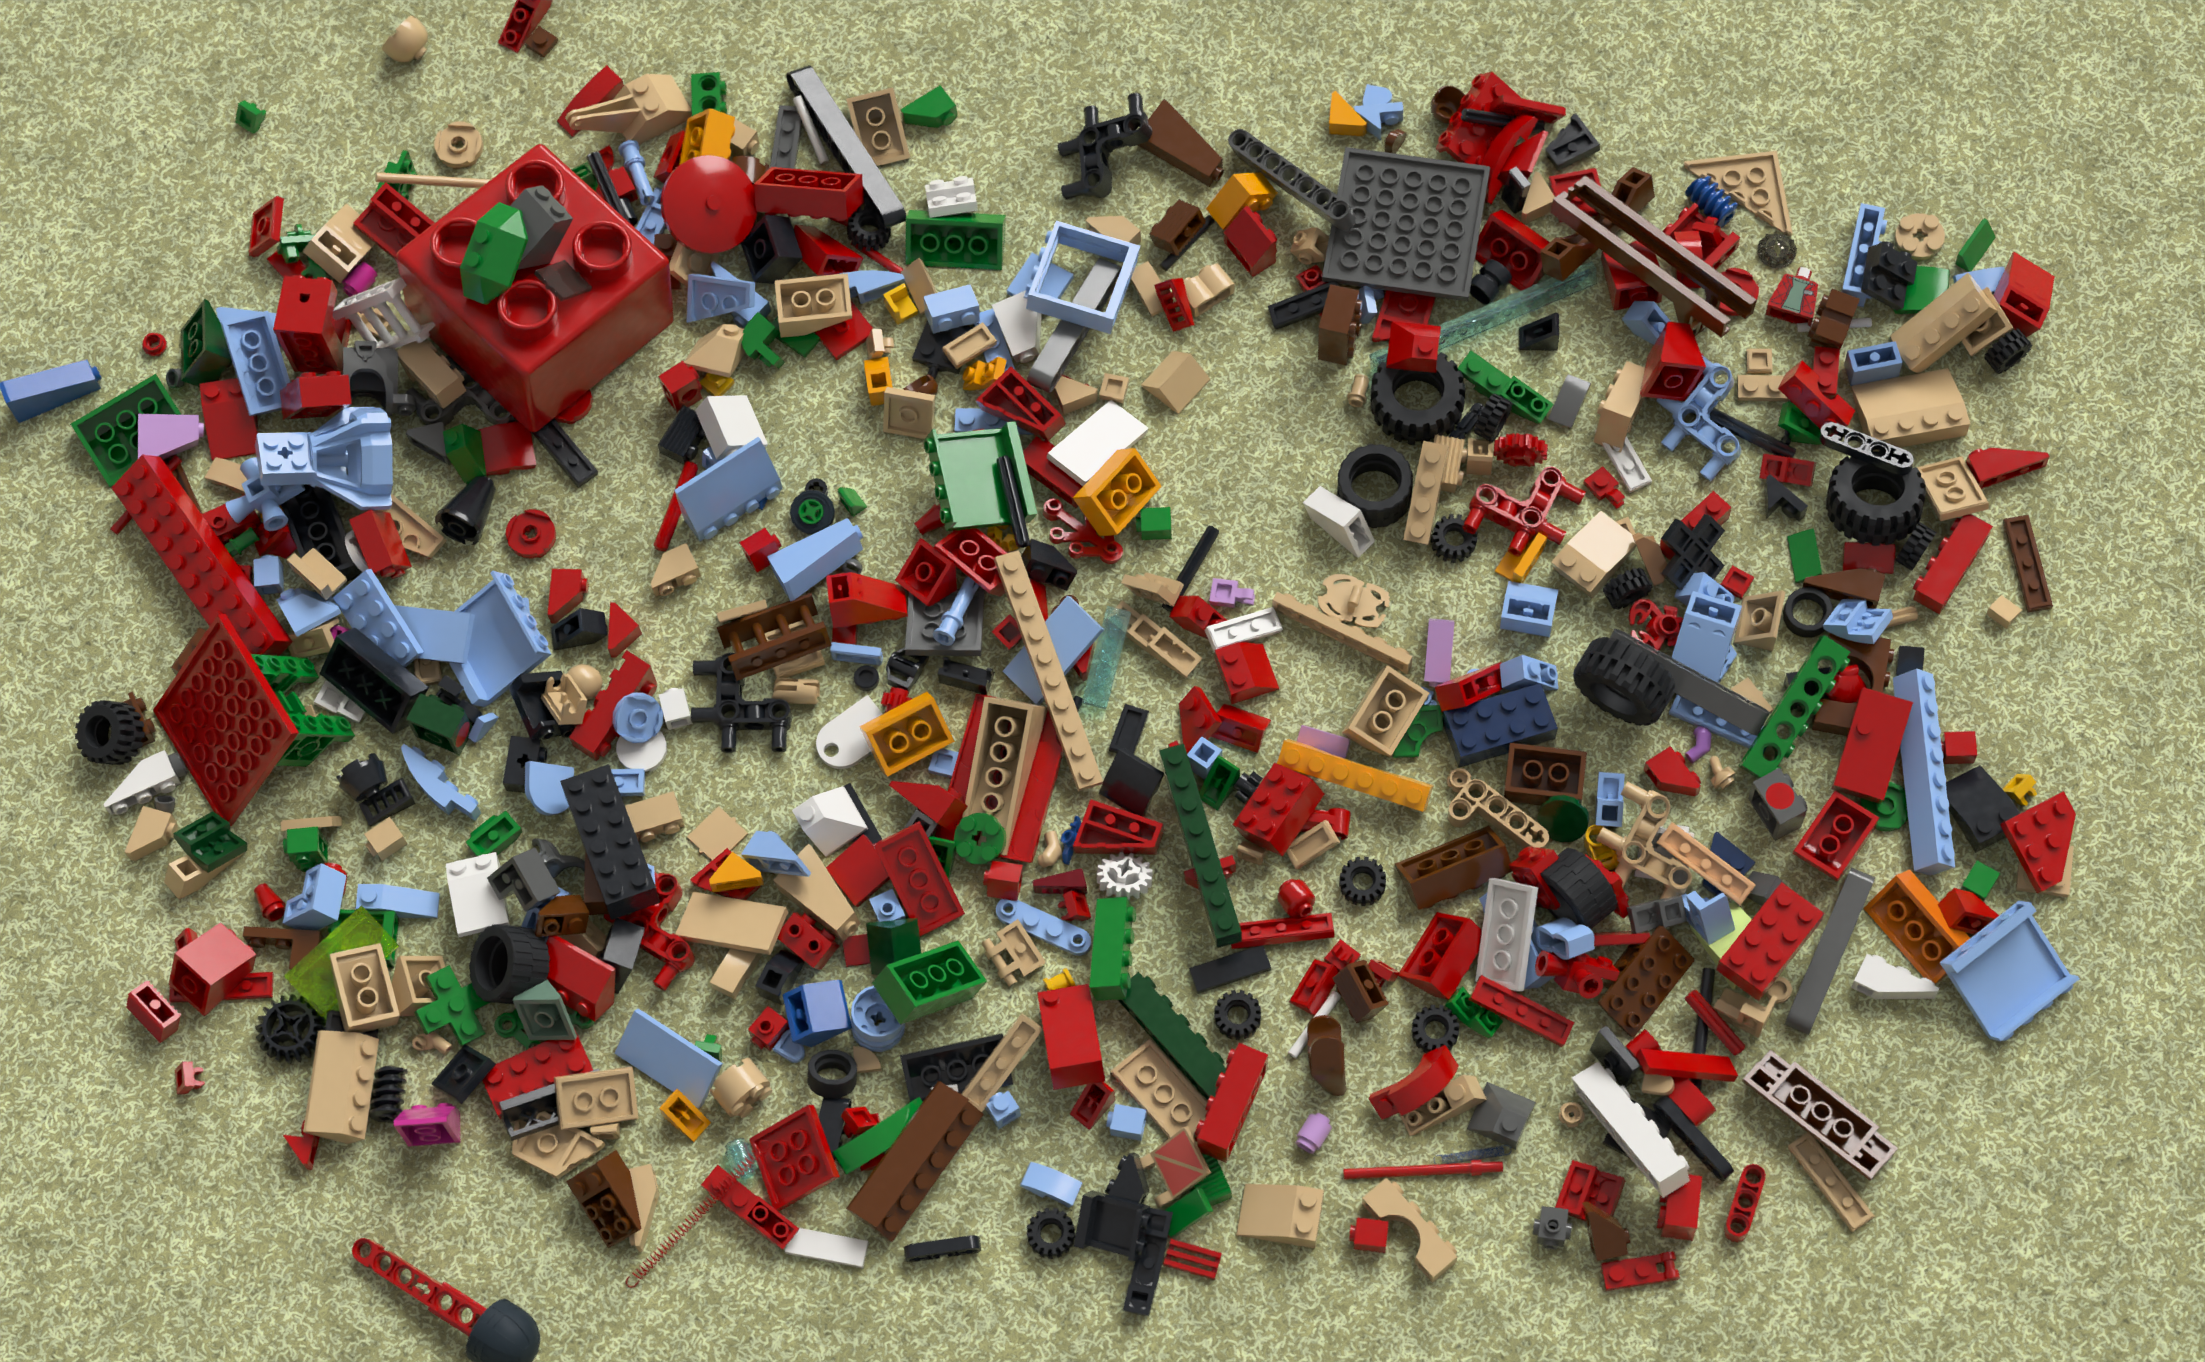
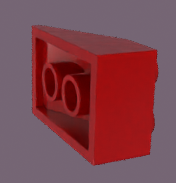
[200,378,259,461]

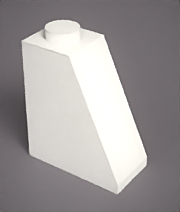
[992,290,1041,363]
[1303,486,1375,558]

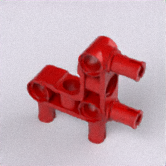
[1462,466,1586,557]
[604,872,695,991]

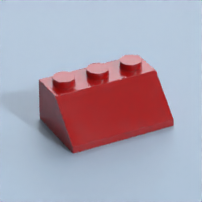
[1475,209,1550,295]
[934,528,1007,597]
[1398,912,1482,1000]
[546,936,615,1021]

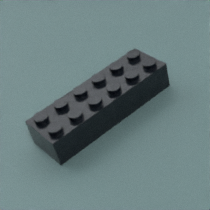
[281,484,362,592]
[560,764,660,920]

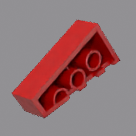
[569,650,657,761]

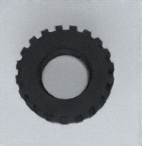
[1370,352,1465,445]
[1826,450,1926,546]
[1573,637,1675,726]

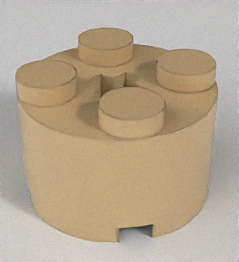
[709,1058,773,1118]

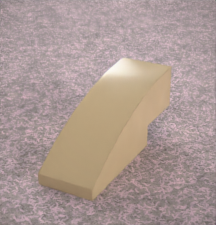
[710,949,762,999]

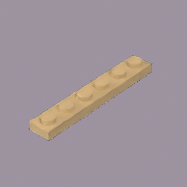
[1272,592,1413,674]

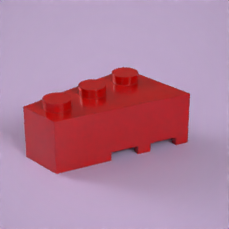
[976,366,1066,441]
[1073,799,1165,855]

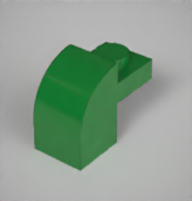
[742,312,785,369]

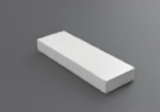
[1595,429,1652,493]
[1205,607,1283,652]
[785,1228,869,1268]

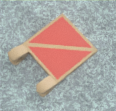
[1140,1126,1211,1208]

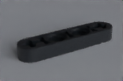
[1819,422,1914,475]
[1653,1096,1734,1181]

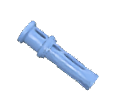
[618,140,656,206]
[933,577,979,646]

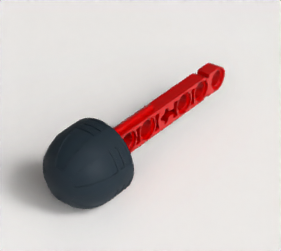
[352,1238,540,1362]

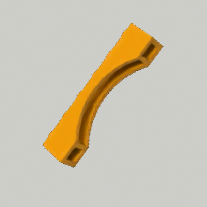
[1277,739,1434,812]

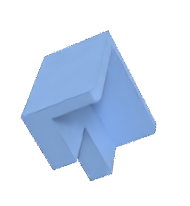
[283,863,346,931]
[1681,890,1736,945]

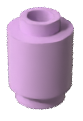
[1295,1113,1332,1154]

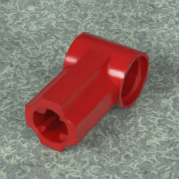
[1300,808,1351,840]

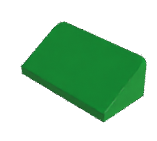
[1955,218,1996,272]
[1787,529,1822,583]

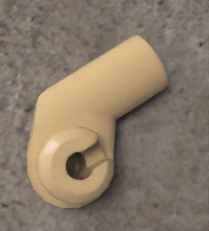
[1038,831,1062,868]
[412,1032,453,1055]

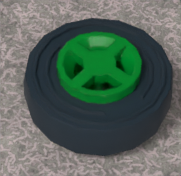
[790,490,835,535]

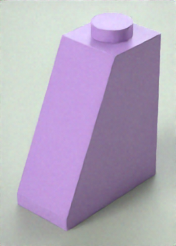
[138,414,204,460]
[1424,618,1454,687]

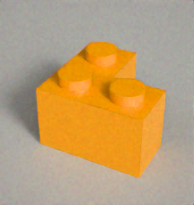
[1206,172,1278,230]

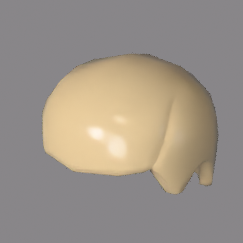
[567,664,603,701]

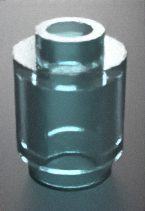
[725,1138,759,1179]

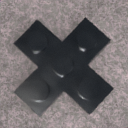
[1661,514,1725,590]

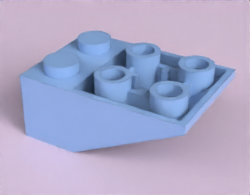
[1672,591,1742,682]

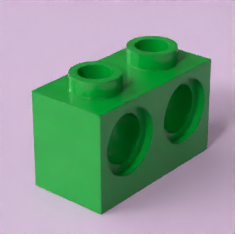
[691,72,727,116]

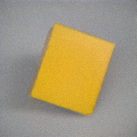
[883,283,918,325]

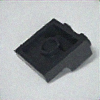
[1861,241,1918,311]

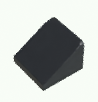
[1896,646,1925,676]

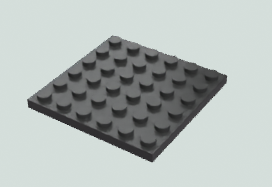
[1322,147,1490,302]

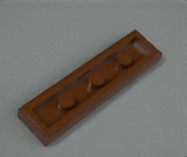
[2003,515,2053,613]

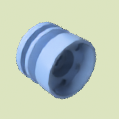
[851,986,905,1052]

